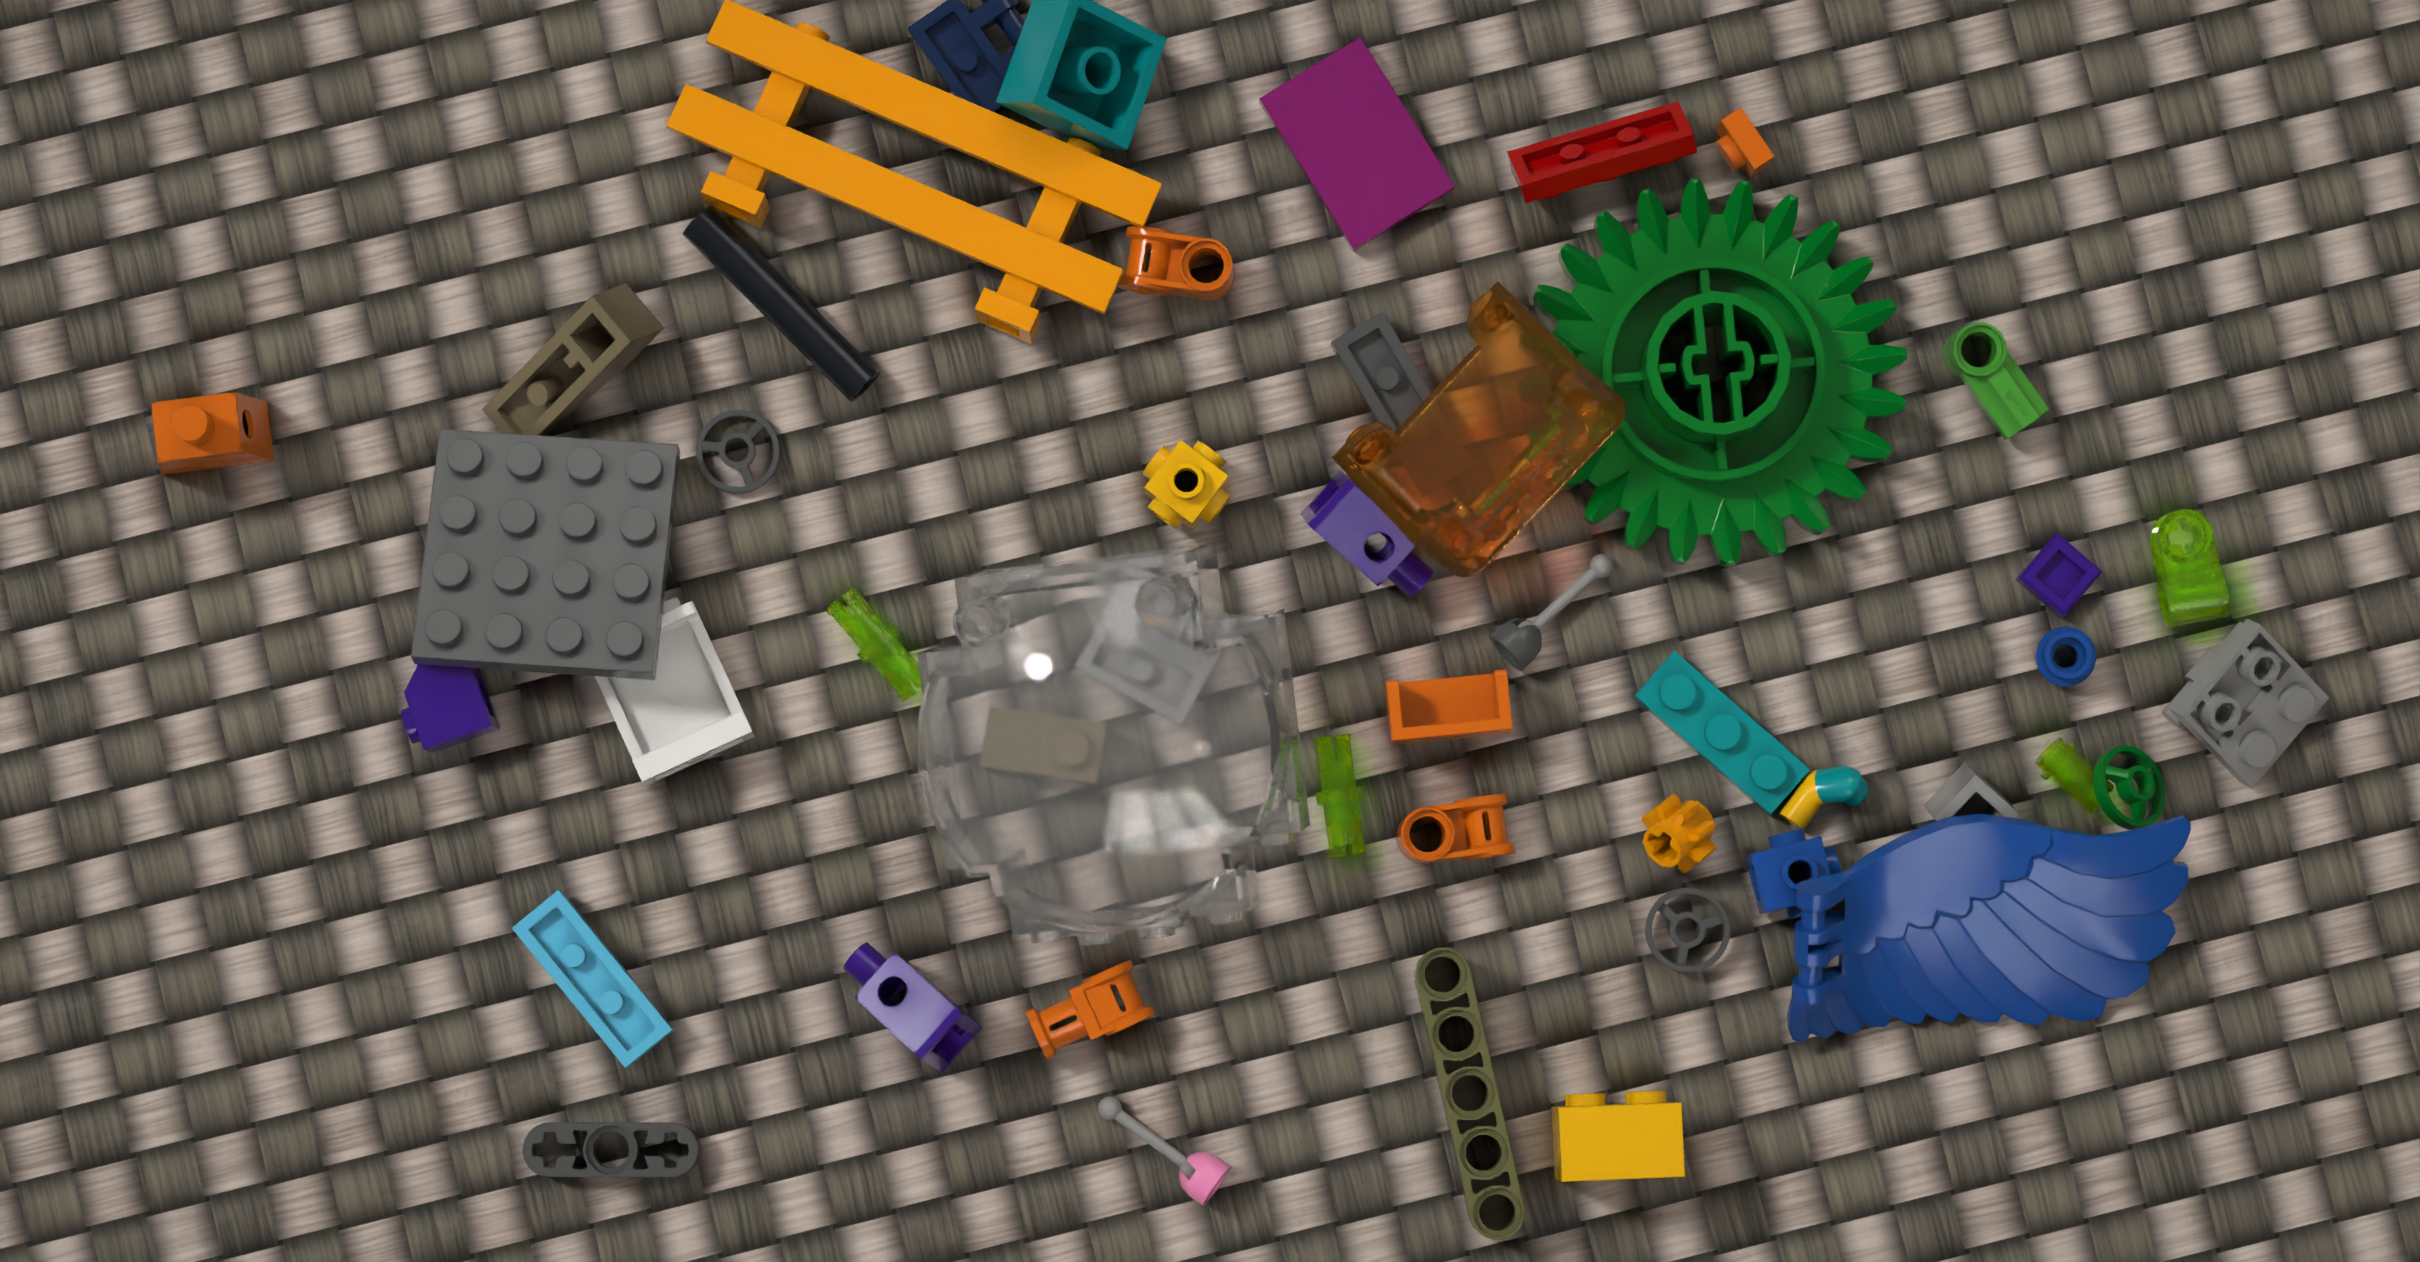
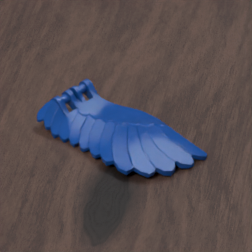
[1787,814,2191,1043]

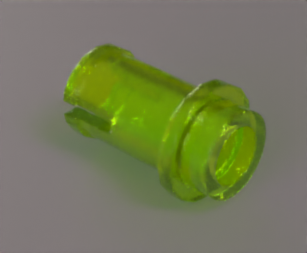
[2035,737,2114,814]

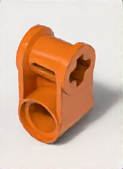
[1118,226,1235,300]
[1396,793,1516,864]

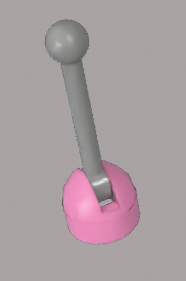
[1098,1096,1231,1206]

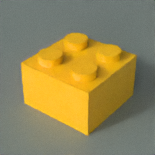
[1551,1090,1685,1182]

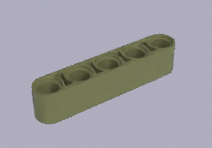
[1414,947,1525,1240]

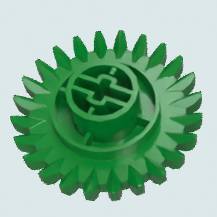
[1517,178,1907,567]

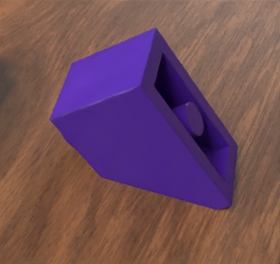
[401,664,500,753]

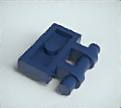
[908,0,1025,114]

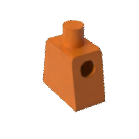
[151,393,275,475]

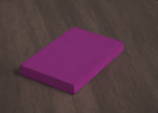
[1259,37,1455,252]

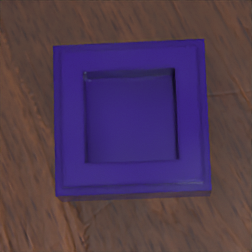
[2015,533,2103,618]

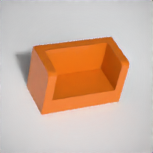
[1384,669,1513,745]

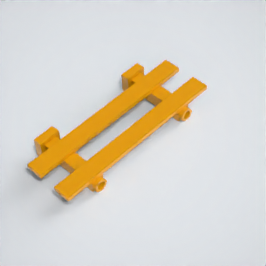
[666,0,1162,345]

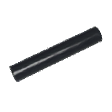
[683,205,880,402]

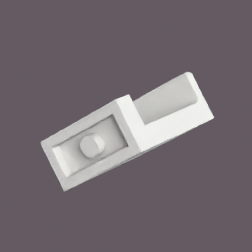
[595,598,755,787]

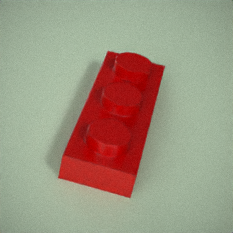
[1507,101,1697,203]

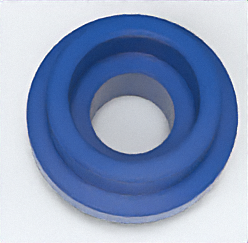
[2035,626,2096,687]

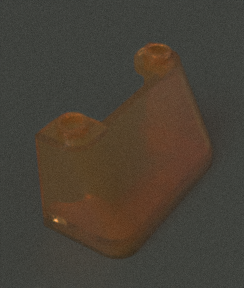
[1332,281,1626,578]

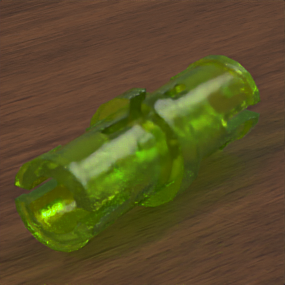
[826,586,932,703]
[1313,734,1367,858]

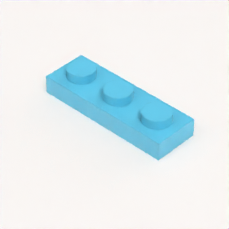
[512,890,675,1068]

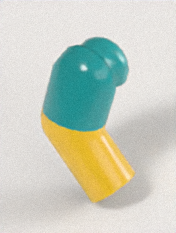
[1779,765,1869,830]

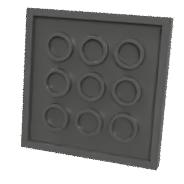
[411,429,680,680]

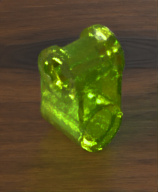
[2149,509,2230,628]

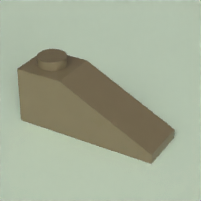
[482,283,664,436]

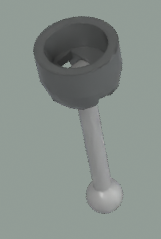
[1489,554,1613,671]

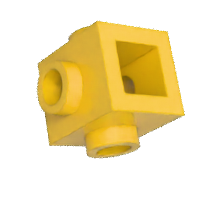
[1142,439,1231,531]

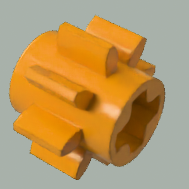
[1641,793,1717,874]

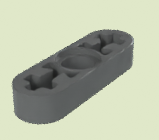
[523,1122,701,1177]

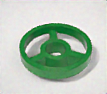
[2093,745,2165,830]

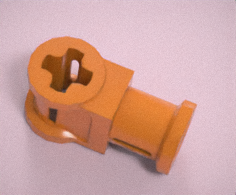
[1025,960,1156,1060]

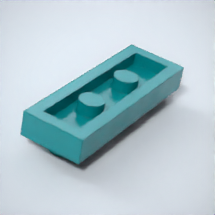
[1633,651,1810,816]

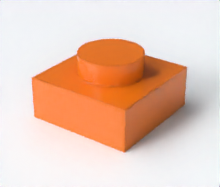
[1715,107,1775,179]

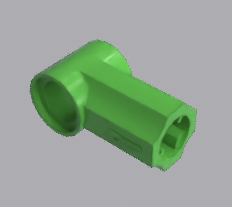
[1943,322,2049,440]

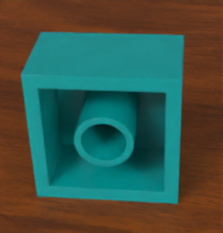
[996,0,1167,150]

